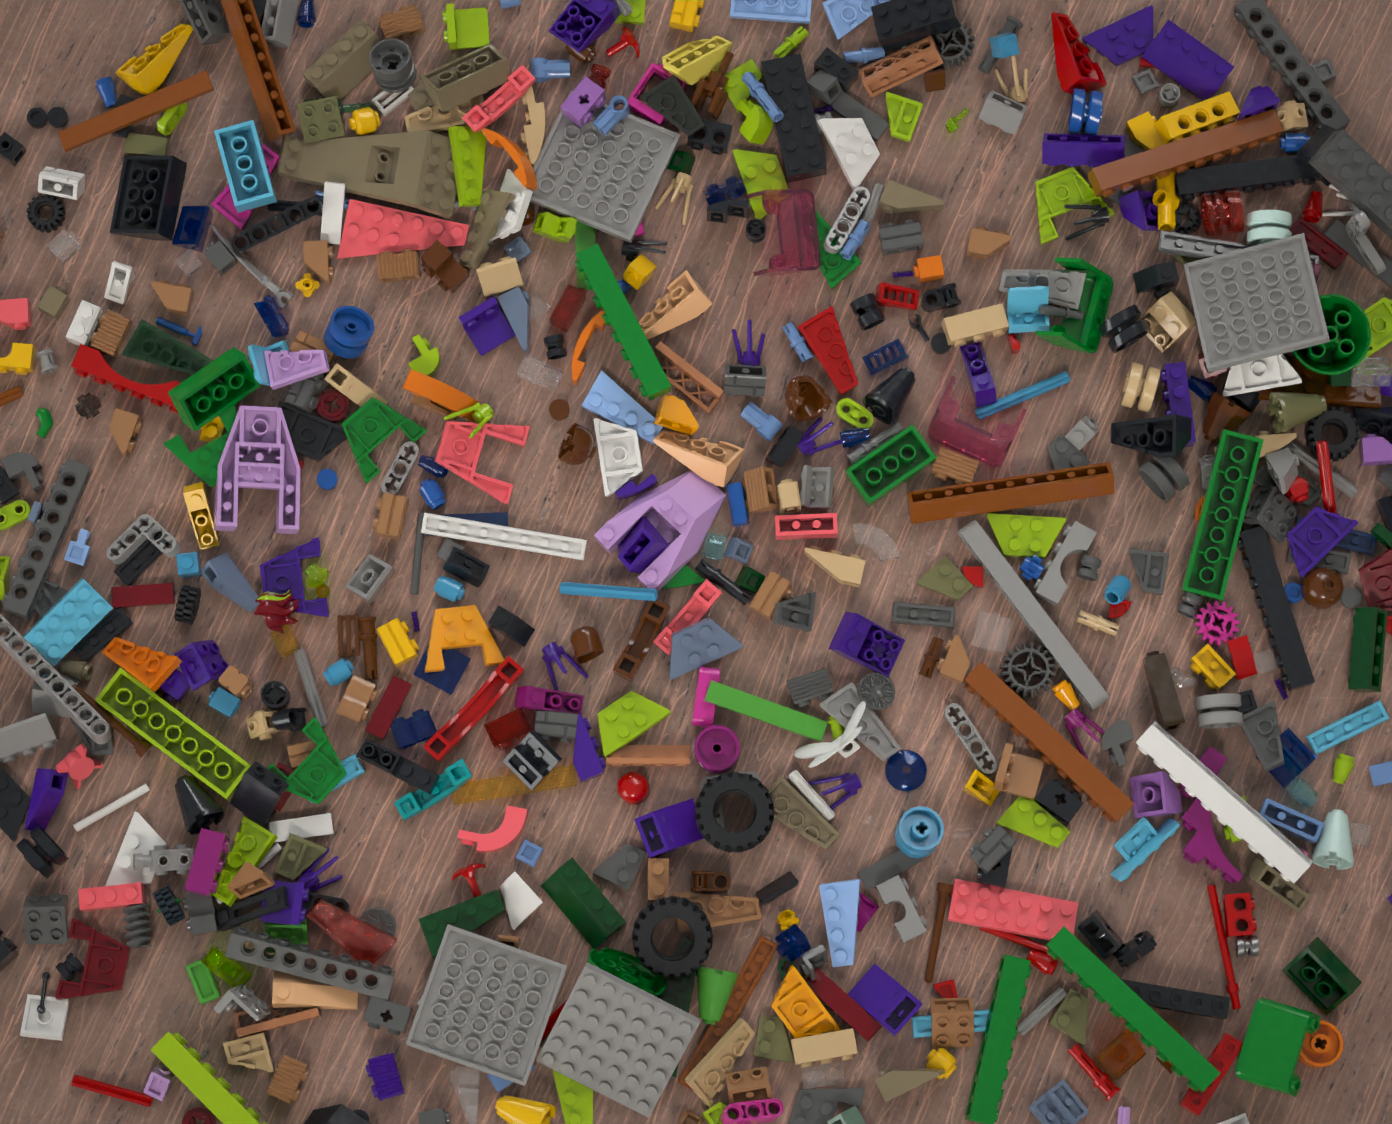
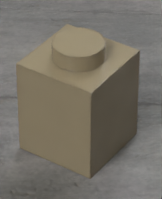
[37,286,70,321]

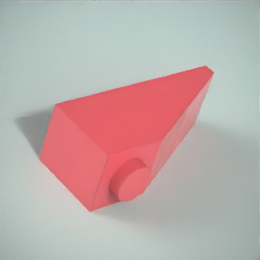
[0,298,32,330]

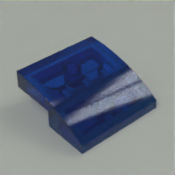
[412,644,471,695]
[1255,727,1316,788]

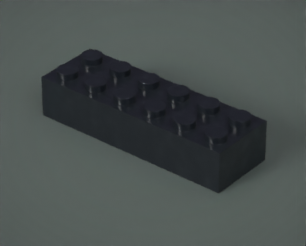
[761,54,827,183]

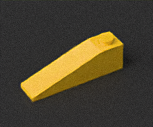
[115,23,193,95]

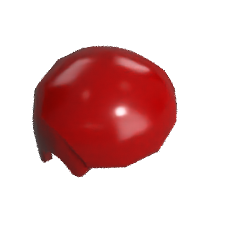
[617,772,650,805]

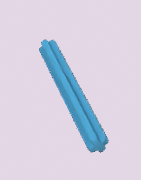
[975,371,1070,420]
[559,582,658,601]

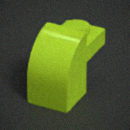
[736,99,773,145]
[532,212,577,243]
[408,334,440,377]

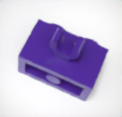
[156,669,191,703]

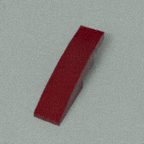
[805,968,882,1042]

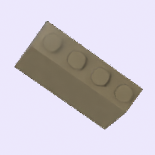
[303,19,381,103]
[420,43,512,112]

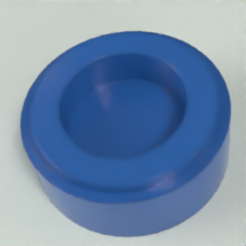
[317,469,338,490]
[1284,582,1303,604]

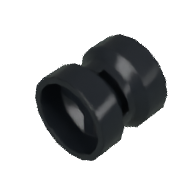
[746,219,766,243]
[543,334,567,360]
[55,952,84,981]

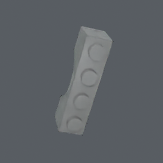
[1034,521,1097,607]

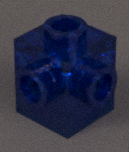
[775,924,811,962]

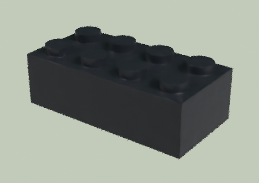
[871,0,962,52]

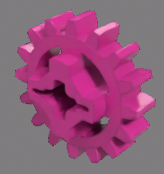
[1194,601,1240,647]

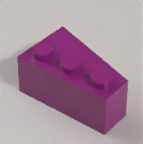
[185,828,230,898]

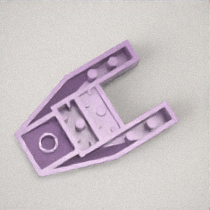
[214,405,301,534]
[594,470,726,592]

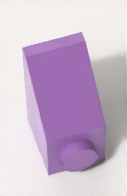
[1359,434,1392,466]

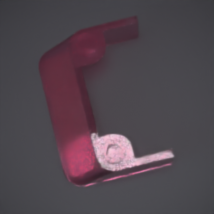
[745,189,821,276]
[928,376,1027,468]

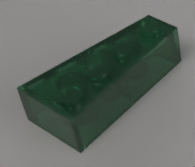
[121,319,213,375]

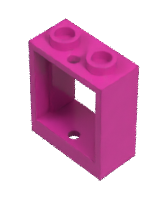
[627,63,687,127]

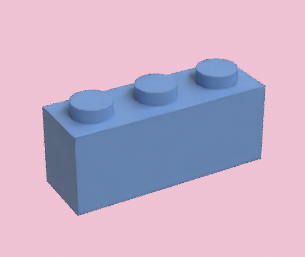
[1258,798,1324,845]

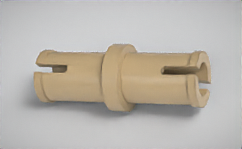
[1076,610,1120,637]

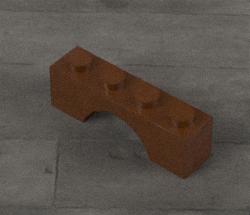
[613,600,670,682]

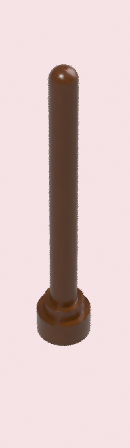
[72,684,152,757]
[924,882,954,983]

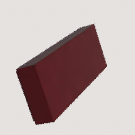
[1289,216,1349,270]
[111,583,175,609]
[365,675,412,740]

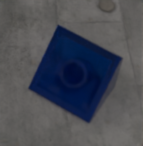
[172,206,213,252]

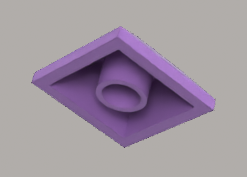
[1130,771,1183,819]

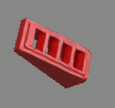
[875,282,920,310]

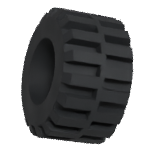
[1305,407,1360,462]

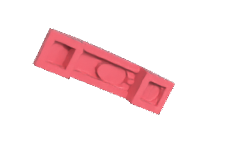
[462,64,536,133]
[653,579,722,655]

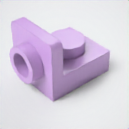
[143,1064,175,1101]

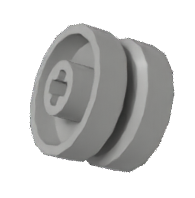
[1195,693,1243,729]

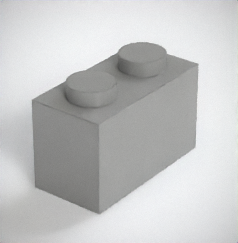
[979,90,1028,135]

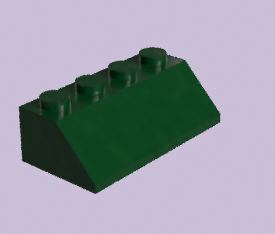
[541,857,626,949]

